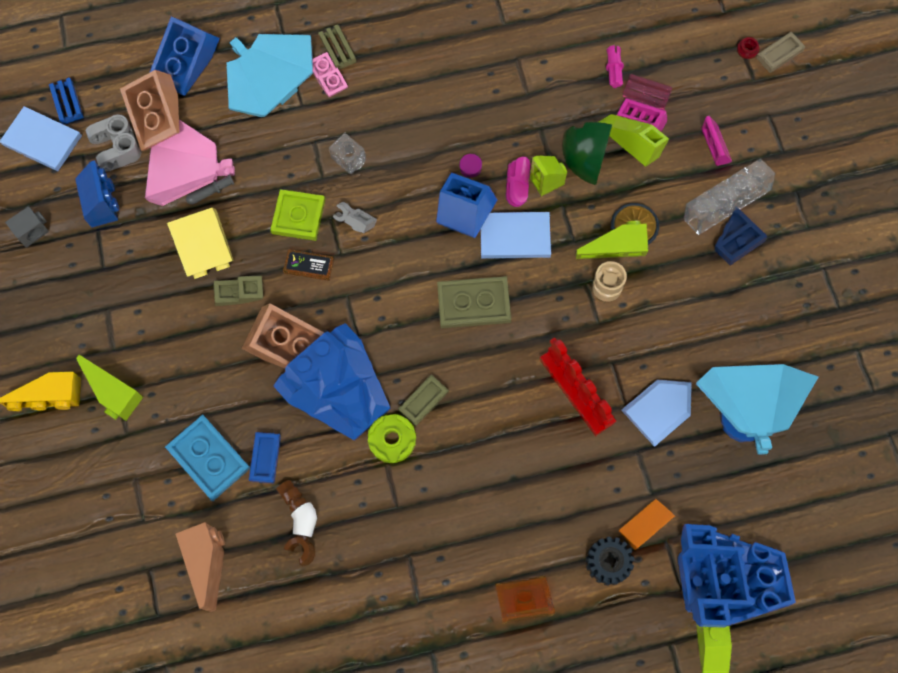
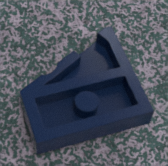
[715,207,767,266]

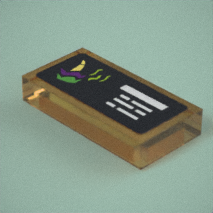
[283,249,334,281]

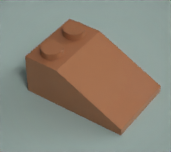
[120,70,179,151]
[242,303,324,368]
[176,522,225,612]

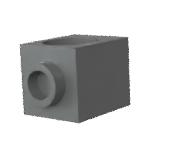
[5,206,49,248]

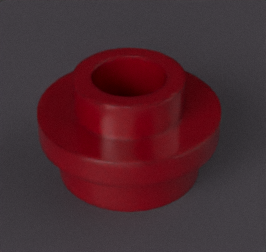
[737,37,760,59]

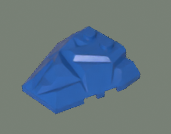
[274,323,391,441]
[678,524,796,627]

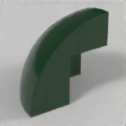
[562,122,612,185]

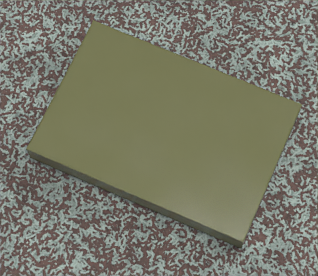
[437,276,511,328]

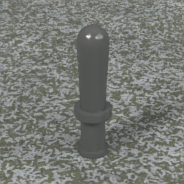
[186,174,234,204]

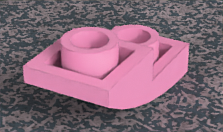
[312,52,348,97]

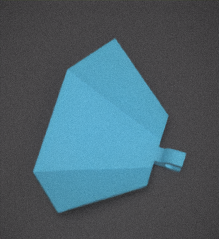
[227,34,313,117]
[696,364,818,455]

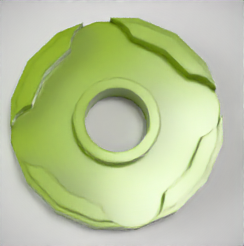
[368,414,416,463]

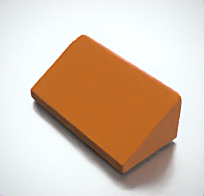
[619,499,675,550]

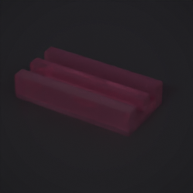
[623,74,673,110]

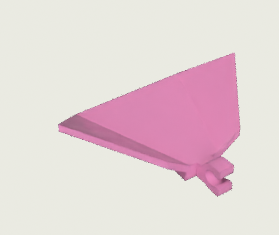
[145,120,235,206]

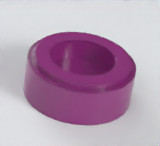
[460,154,482,178]

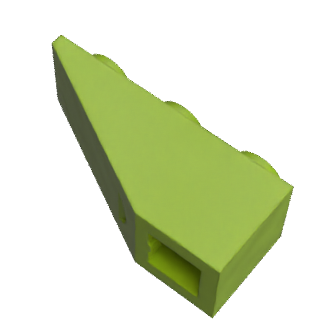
[599,114,669,167]

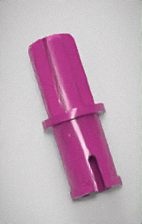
[606,45,624,88]

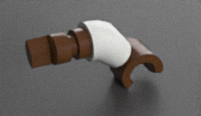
[276,480,317,566]

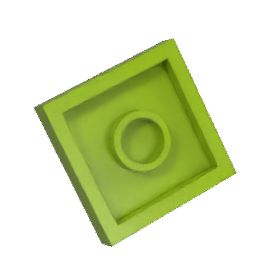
[270,189,325,241]

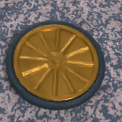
[611,203,659,245]

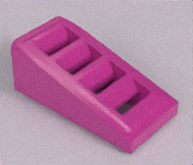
[617,98,667,132]

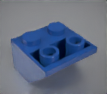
[75,160,119,228]
[436,173,497,238]

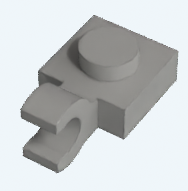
[333,202,377,233]

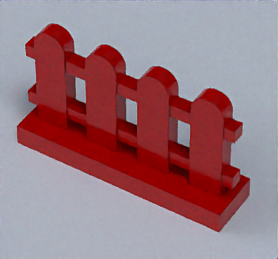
[539,338,616,437]

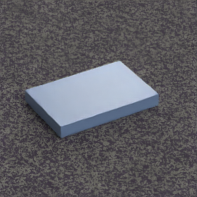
[0,107,82,171]
[481,212,551,258]

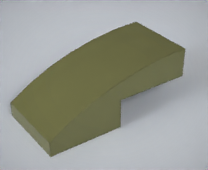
[214,276,263,306]

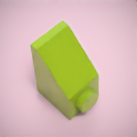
[530,156,567,196]
[696,623,732,673]

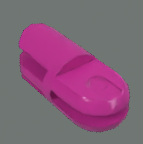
[506,157,530,207]

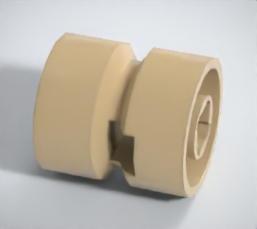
[592,261,627,301]

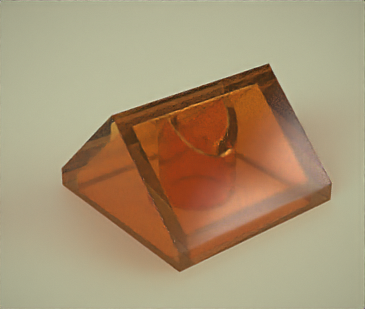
[495,576,555,624]

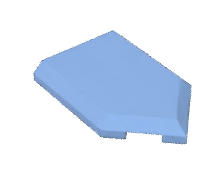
[621,380,691,447]

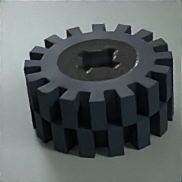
[586,537,634,586]

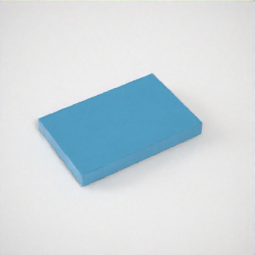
[165,414,250,501]

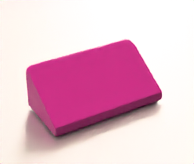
[701,116,732,166]

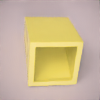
[167,208,234,279]

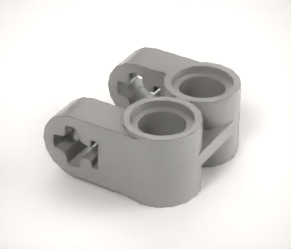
[86,114,141,171]

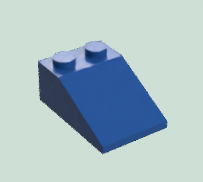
[150,16,220,96]

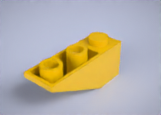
[0,372,81,411]

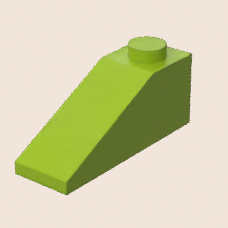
[576,221,648,259]
[76,355,143,421]

